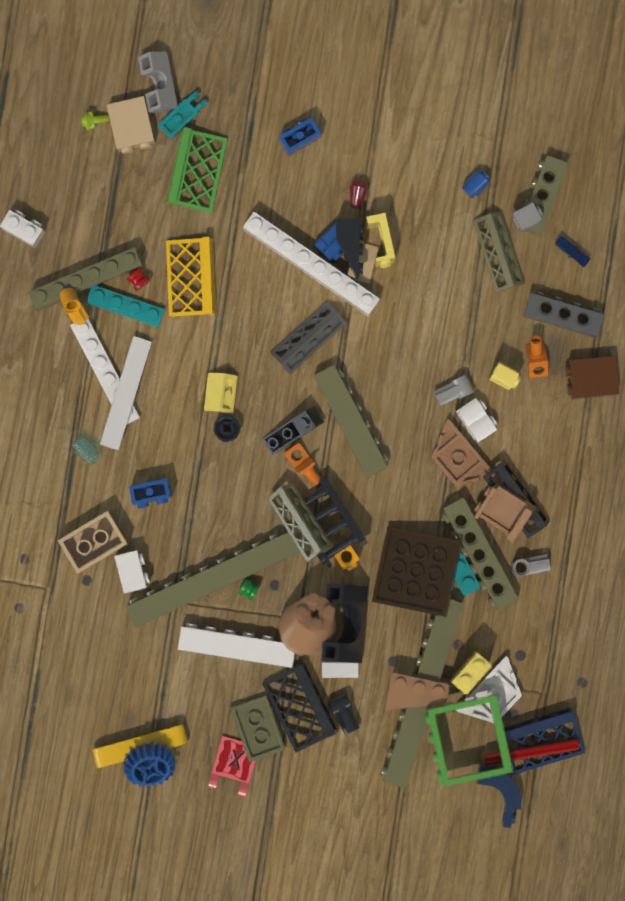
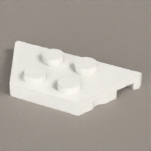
[456,656,522,723]

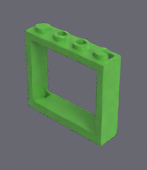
[425,694,513,787]

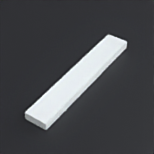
[100,336,152,450]

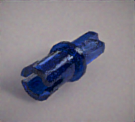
[555,236,591,268]

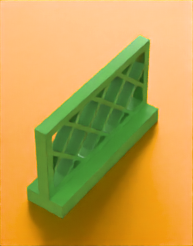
[166,127,227,213]

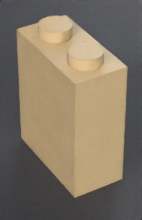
[107,96,155,154]

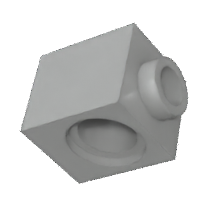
[511,203,543,233]

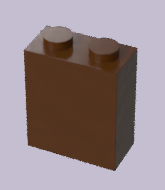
[565,356,620,400]

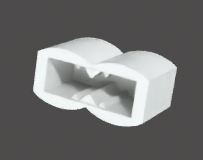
[455,398,497,443]

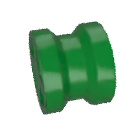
[238,577,260,601]

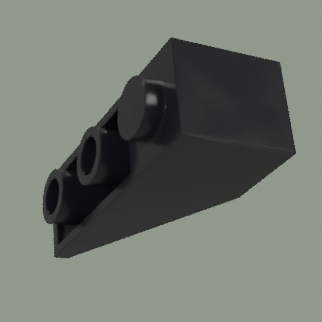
[336,219,363,279]
[263,406,324,455]

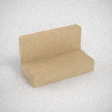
[347,240,378,284]

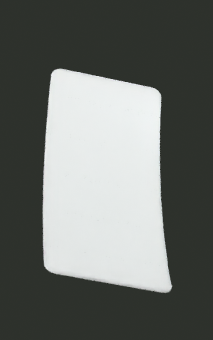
[322,662,359,678]

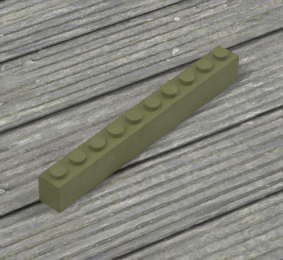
[126,528,311,628]
[381,600,464,789]

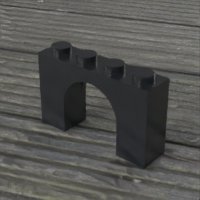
[321,583,368,663]

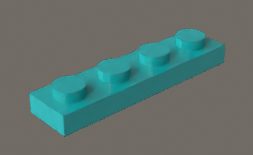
[86,286,165,328]

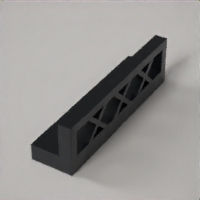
[483,460,550,538]

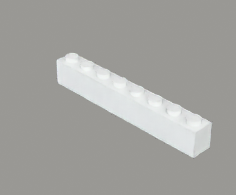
[243,212,380,317]

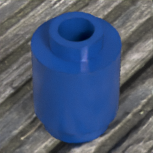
[462,170,490,198]

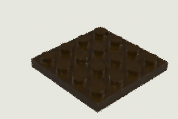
[372,526,462,617]

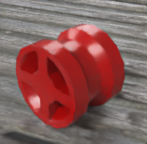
[127,268,151,291]

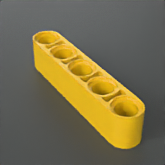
[92,724,188,768]

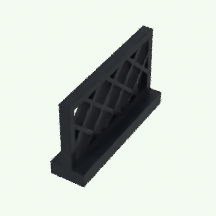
[262,662,338,753]

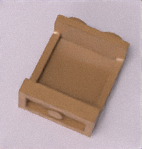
[474,482,536,543]

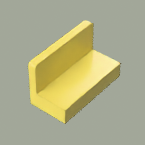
[204,373,238,414]

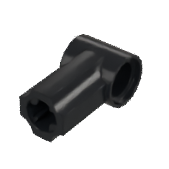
[328,693,360,735]

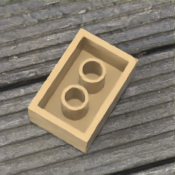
[58,511,128,574]

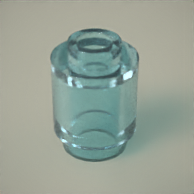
[72,436,100,464]

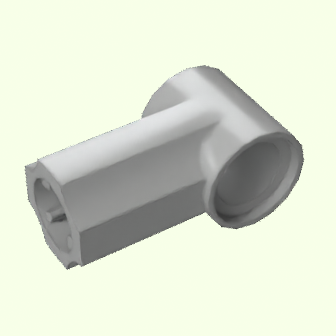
[434,374,475,406]
[510,554,550,577]

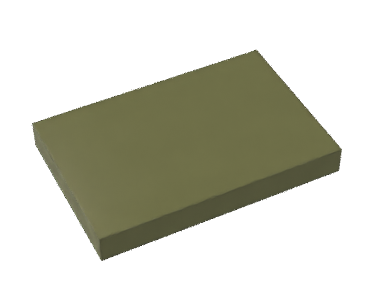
[230,695,286,763]

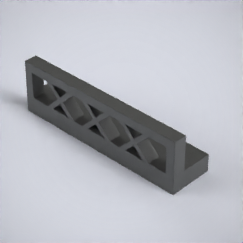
[270,301,346,374]

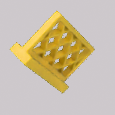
[166,237,216,317]

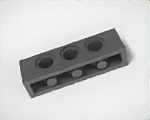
[523,291,604,338]

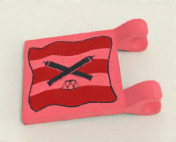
[209,736,255,796]

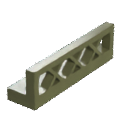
[473,212,524,293]
[268,483,333,563]

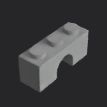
[138,52,178,113]

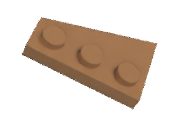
[384,672,449,711]

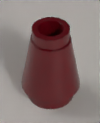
[350,181,368,209]

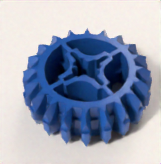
[123,741,176,788]

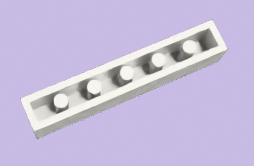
[178,623,294,668]

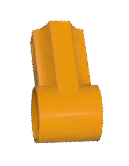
[59,288,89,325]

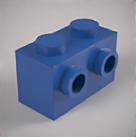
[279,117,321,157]
[129,478,172,509]

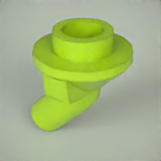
[82,111,109,130]

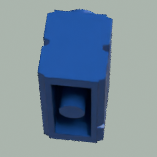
[314,218,343,262]

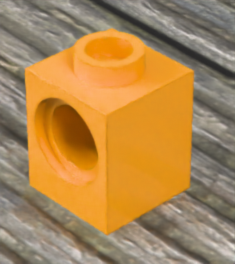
[334,545,360,571]

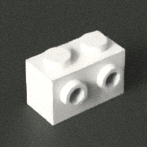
[0,210,45,248]
[114,550,150,594]

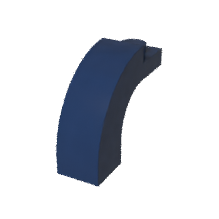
[476,763,521,828]

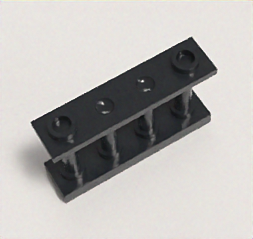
[289,476,368,568]

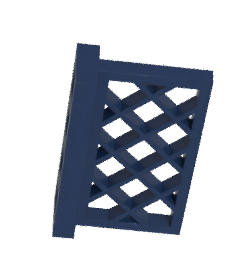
[504,707,585,775]

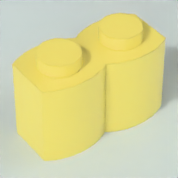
[489,361,521,390]

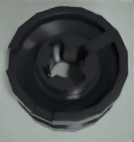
[214,415,240,442]

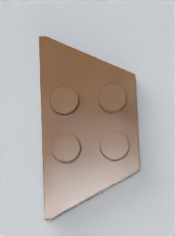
[431,419,497,487]

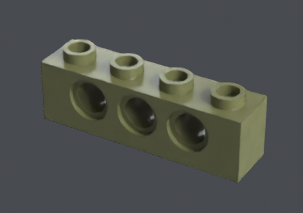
[524,155,568,237]

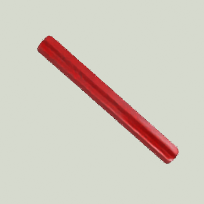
[484,739,579,765]

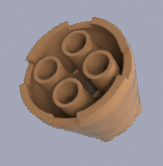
[279,593,337,656]

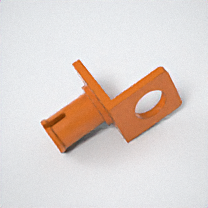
[525,335,548,378]
[284,443,321,486]

